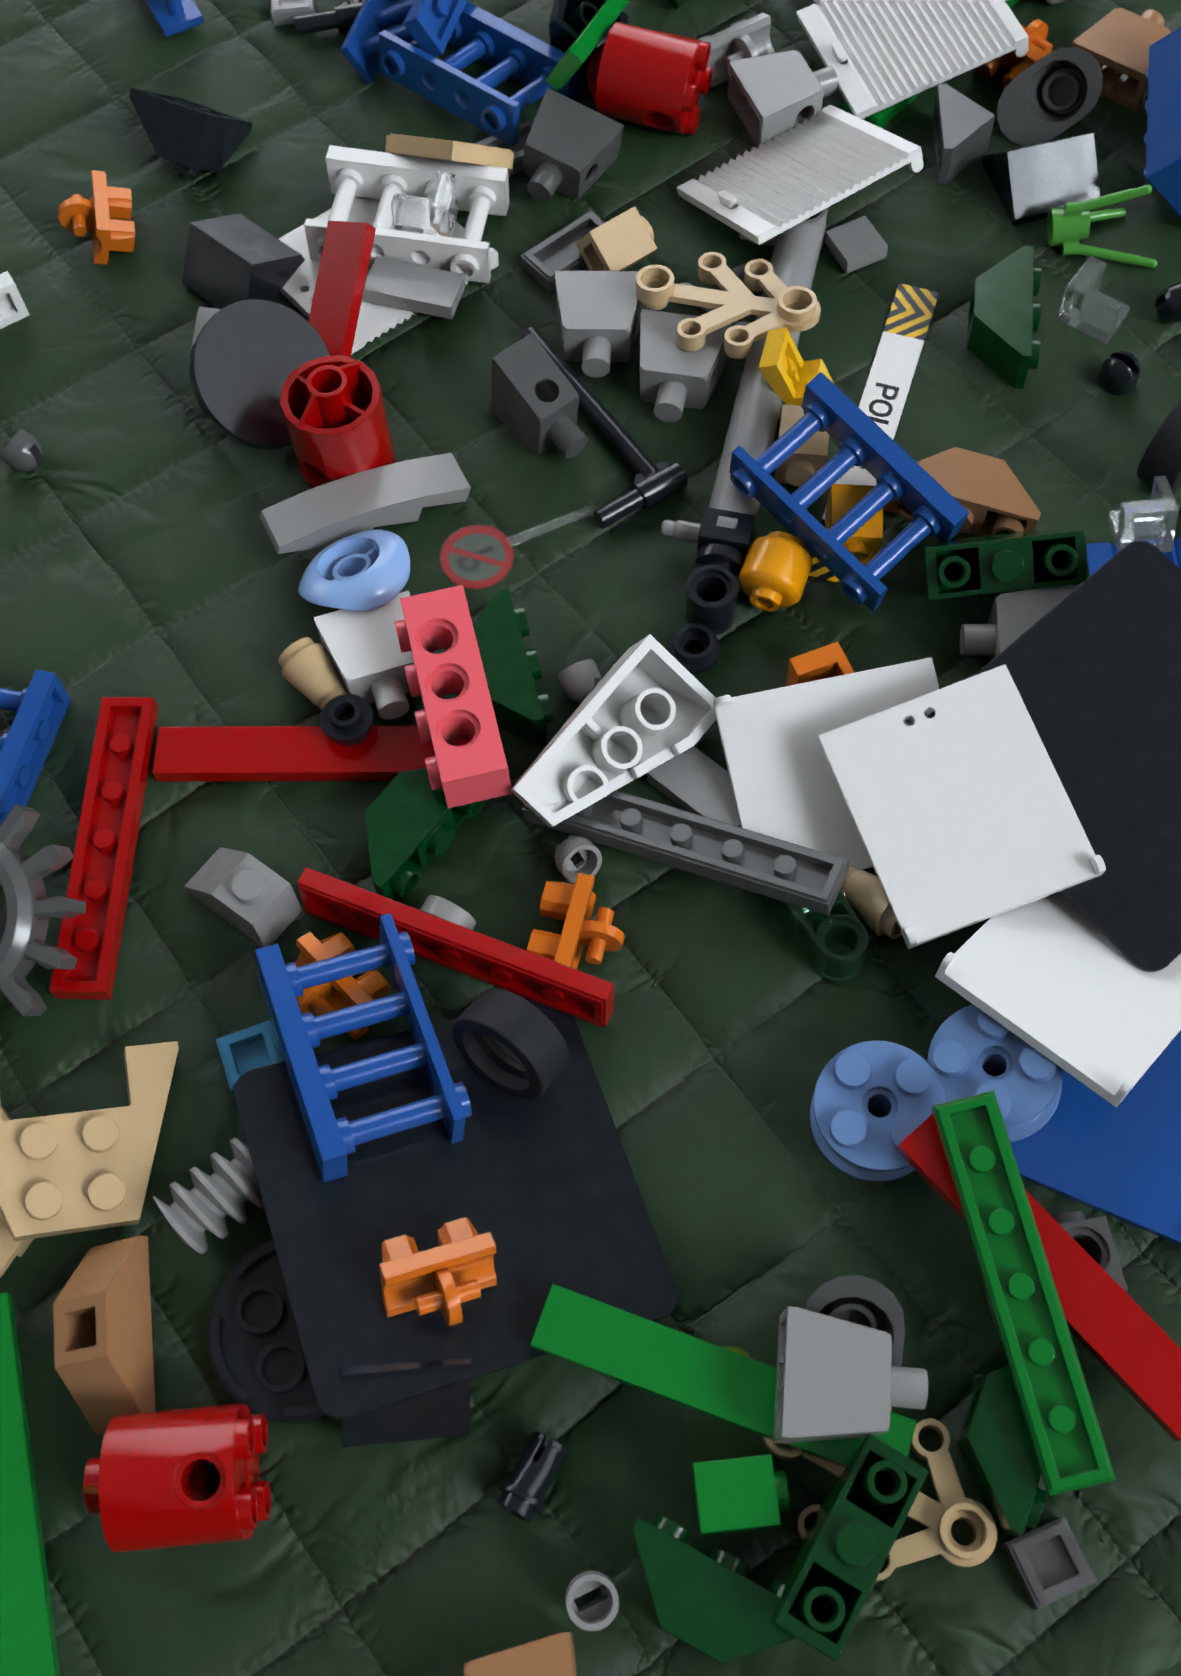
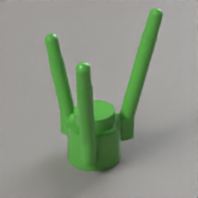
[1047,185,1157,268]

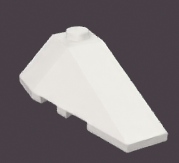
[510,634,717,828]

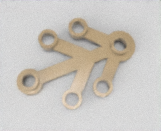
[636,252,821,359]
[762,1407,997,1582]

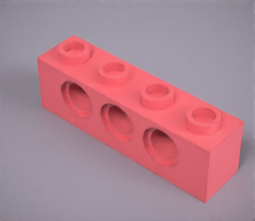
[394,585,512,808]

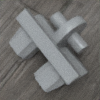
[698,13,775,88]

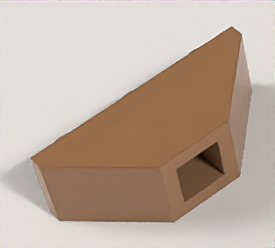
[884,447,1041,536]
[53,1235,156,1435]

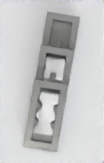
[260,453,471,554]

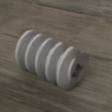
[153,1137,264,1254]

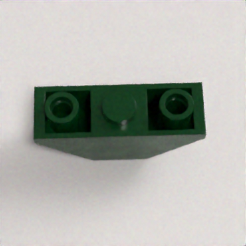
[967,246,1041,389]
[924,529,1088,600]
[473,588,554,747]
[365,768,487,901]
[957,1341,1084,1539]
[773,1434,929,1662]
[632,1514,797,1664]

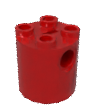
[587,22,713,135]
[280,356,395,488]
[83,1403,271,1553]

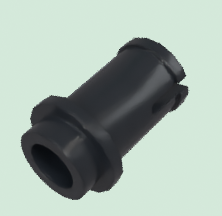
[496,1431,569,1523]

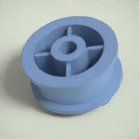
[927,1004,1063,1143]
[810,1041,947,1182]

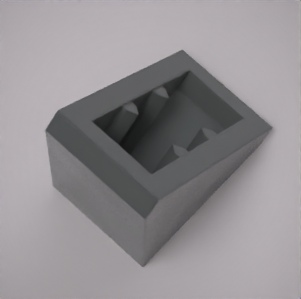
[931,84,995,184]

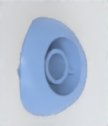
[298,530,410,611]

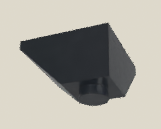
[129,87,252,177]

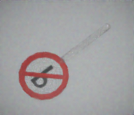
[440,505,597,589]

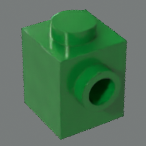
[692,1454,790,1538]

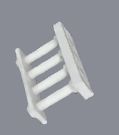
[304,145,509,283]

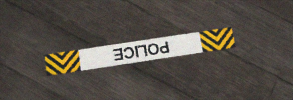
[809,283,940,583]

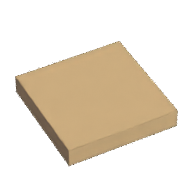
[385,133,514,169]

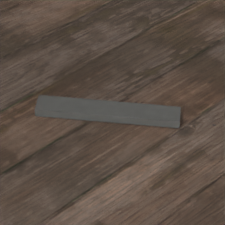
[522,790,849,916]

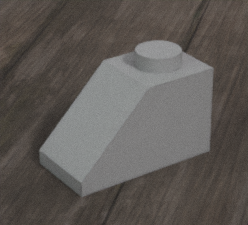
[184,847,302,948]

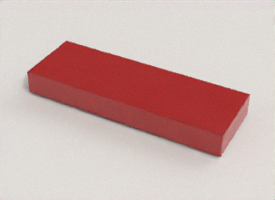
[308,221,376,358]

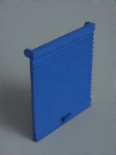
[1011,1030,1181,1246]

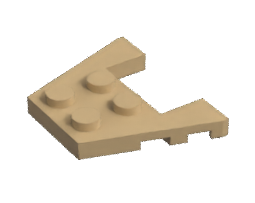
[0,1041,179,1241]

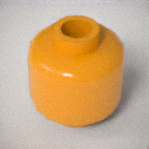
[739,531,813,612]

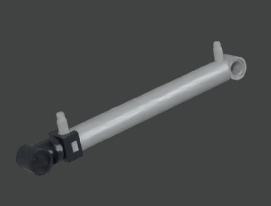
[661,208,828,635]

